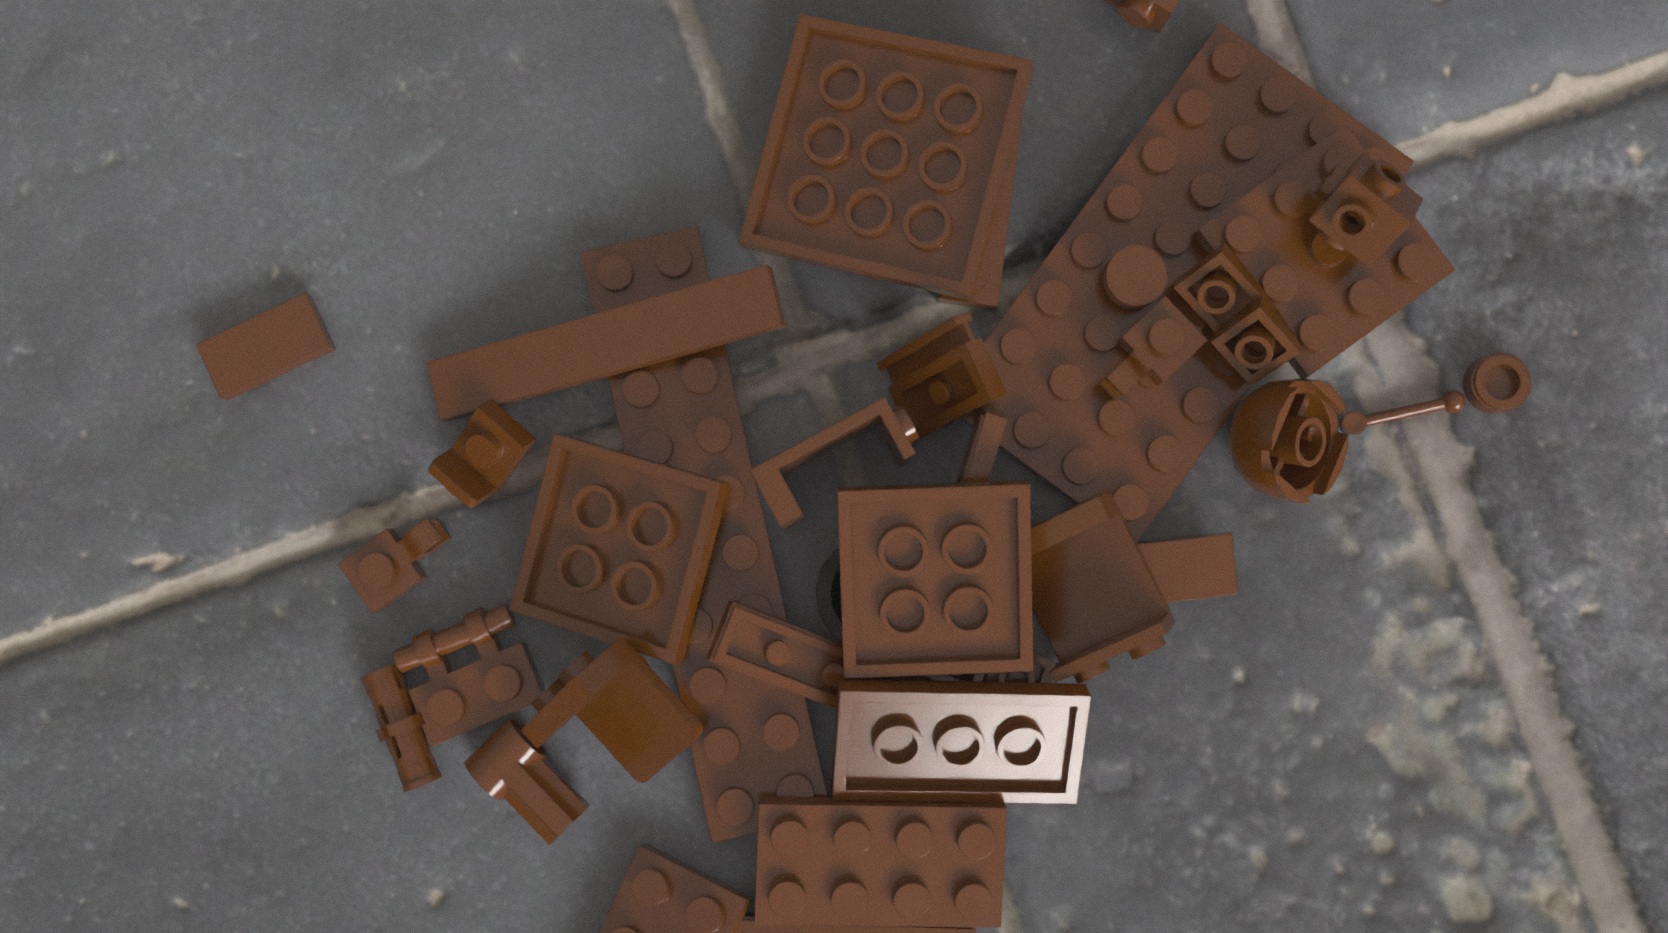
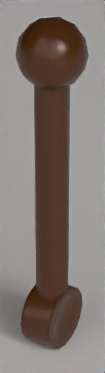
[1339,390,1466,436]

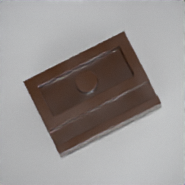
[877,312,1007,441]

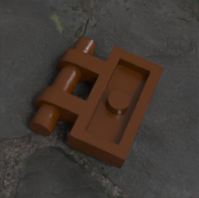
[393,603,545,747]

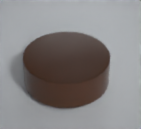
[1103,245,1168,309]
[1463,352,1531,414]

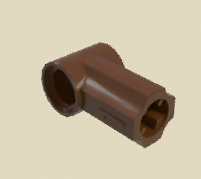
[464,717,590,845]

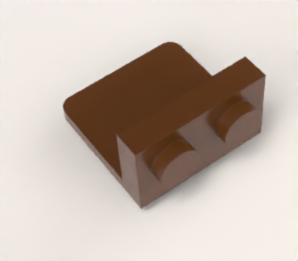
[521,636,703,783]

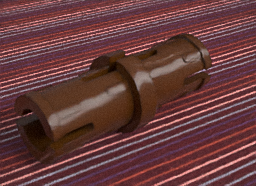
[360,664,443,793]

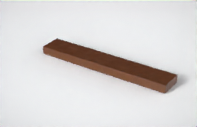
[427,265,786,421]

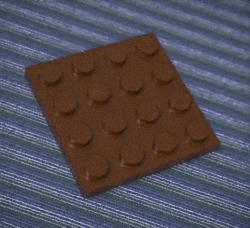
[738,14,1034,301]

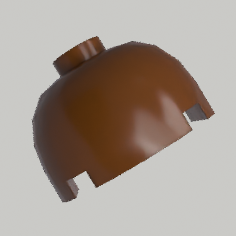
[1229,378,1348,504]

